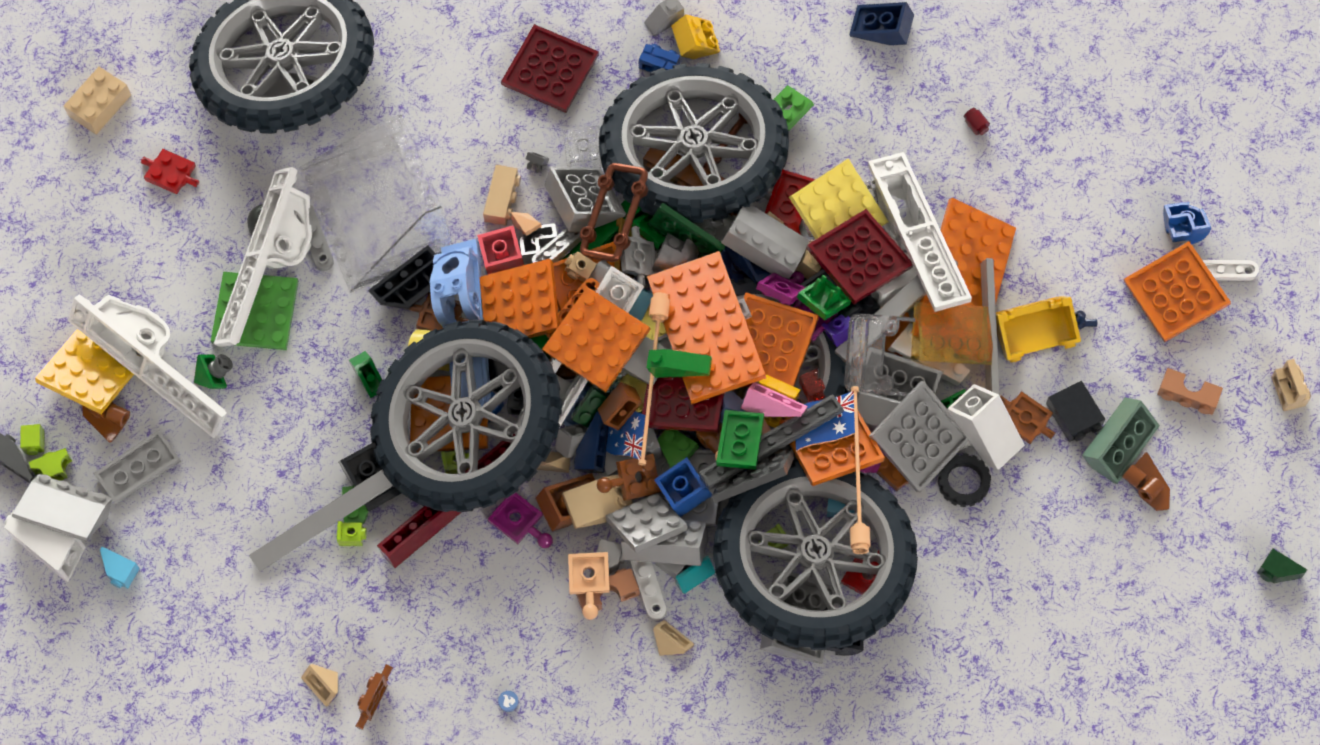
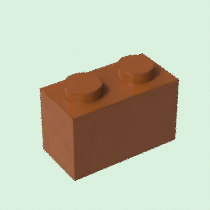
[598,382,642,430]

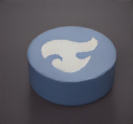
[498,691,519,712]

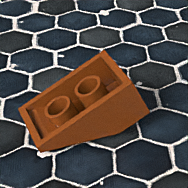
[535,473,595,532]

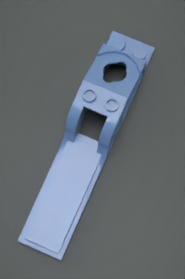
[430,239,492,413]

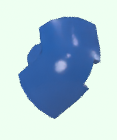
[1163,202,1211,244]

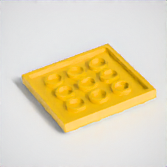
[35,329,142,414]

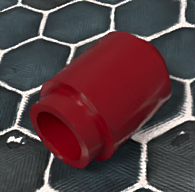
[964,108,990,135]

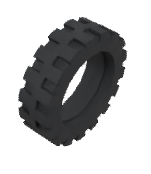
[938,453,991,507]

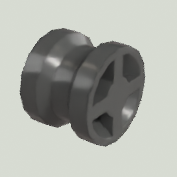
[208,354,233,378]

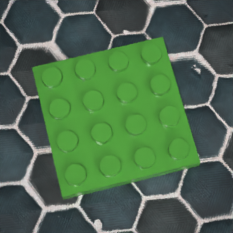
[211,272,299,350]

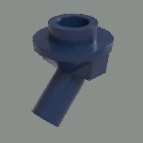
[1075,310,1098,330]

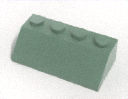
[1082,397,1160,484]

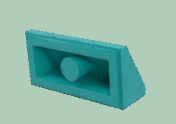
[675,556,715,594]

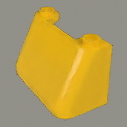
[996,296,1081,363]

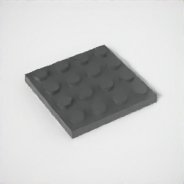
[712,444,795,503]

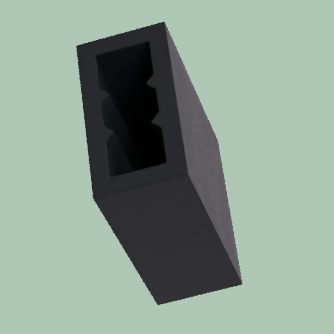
[1046,381,1105,442]

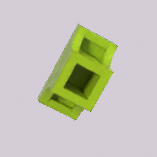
[29,448,72,481]

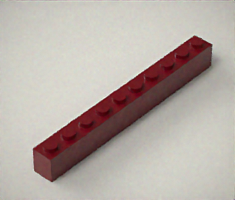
[377,433,516,568]

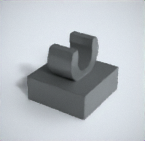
[526,152,549,173]

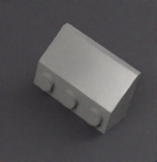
[857,391,901,433]

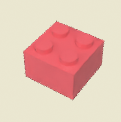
[477,225,524,275]

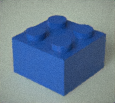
[654,457,712,517]

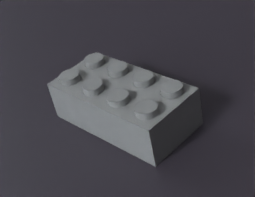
[621,520,708,566]

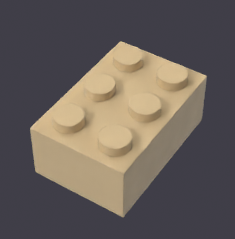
[64,66,131,135]

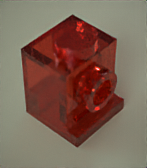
[799,369,825,402]

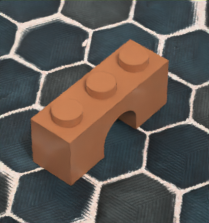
[1157,368,1223,415]
[576,568,640,611]

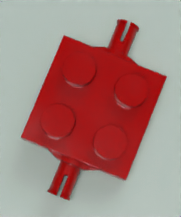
[141,149,199,194]

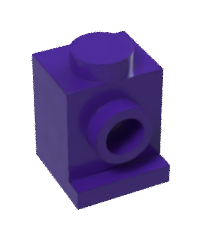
[822,314,856,347]

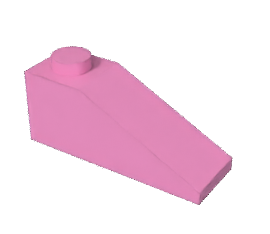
[741,382,807,417]

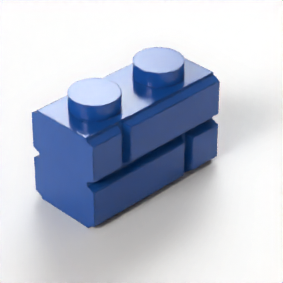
[638,44,680,72]

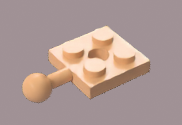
[568,552,610,620]

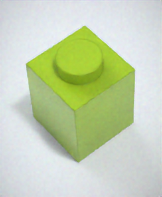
[20,424,45,455]

